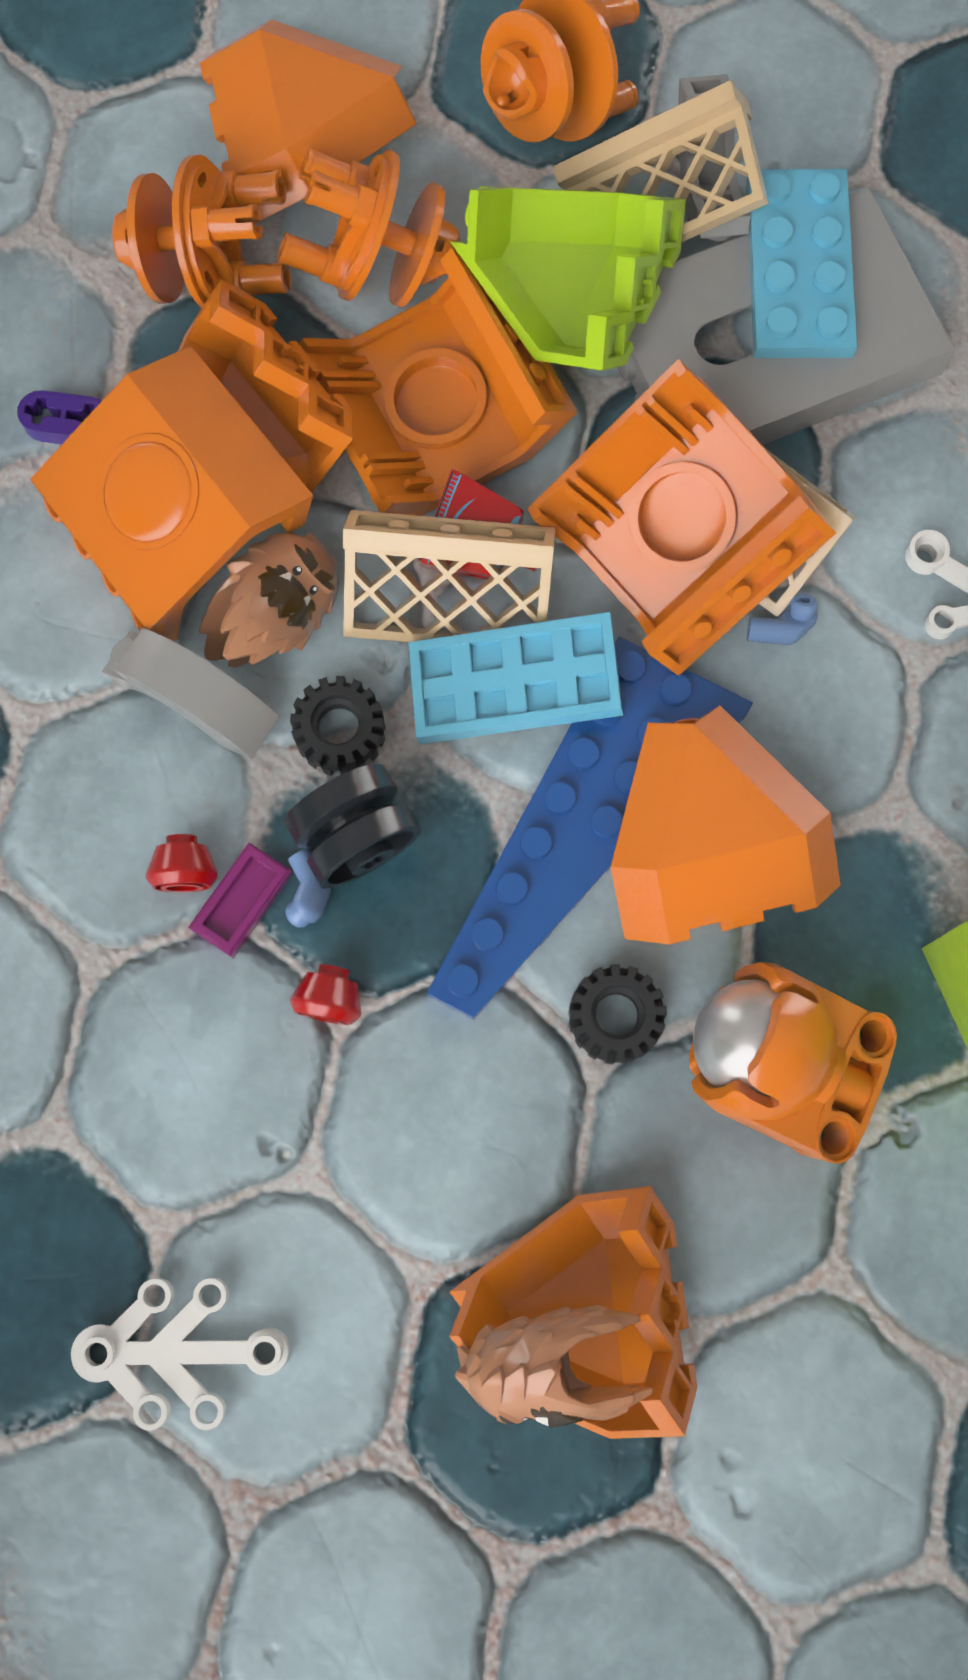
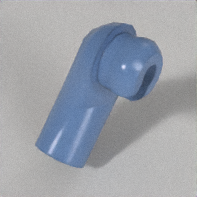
[747,594,818,645]
[285,849,331,928]

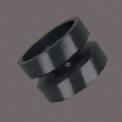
[284,763,421,889]

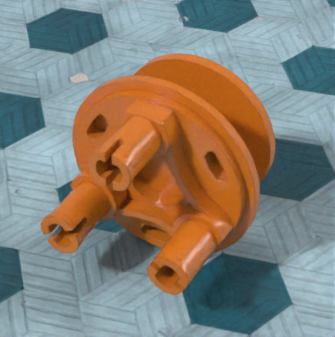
[481,0,640,142]
[277,147,460,308]
[112,155,292,309]

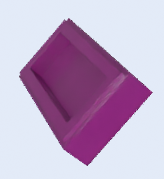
[188,842,293,959]

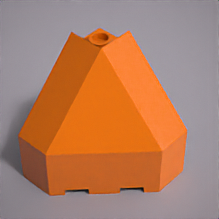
[200,19,417,223]
[178,279,353,492]
[611,705,841,945]
[449,1186,697,1439]

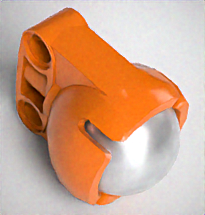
[689,962,897,1164]

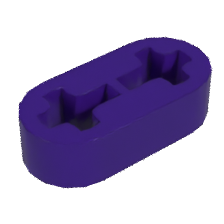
[17,390,102,445]

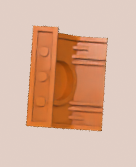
[299,247,578,516]
[30,346,313,641]
[527,359,836,676]

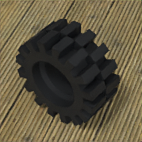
[290,676,386,775]
[568,964,667,1065]

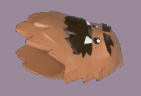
[199,532,339,667]
[455,1305,653,1429]

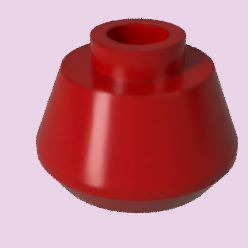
[145,834,218,893]
[289,964,362,1025]

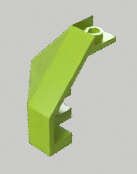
[451,186,686,371]

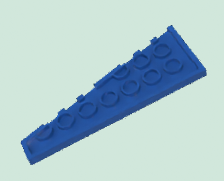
[427,636,753,1020]

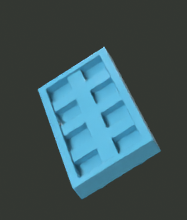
[746,169,857,358]
[408,612,624,744]

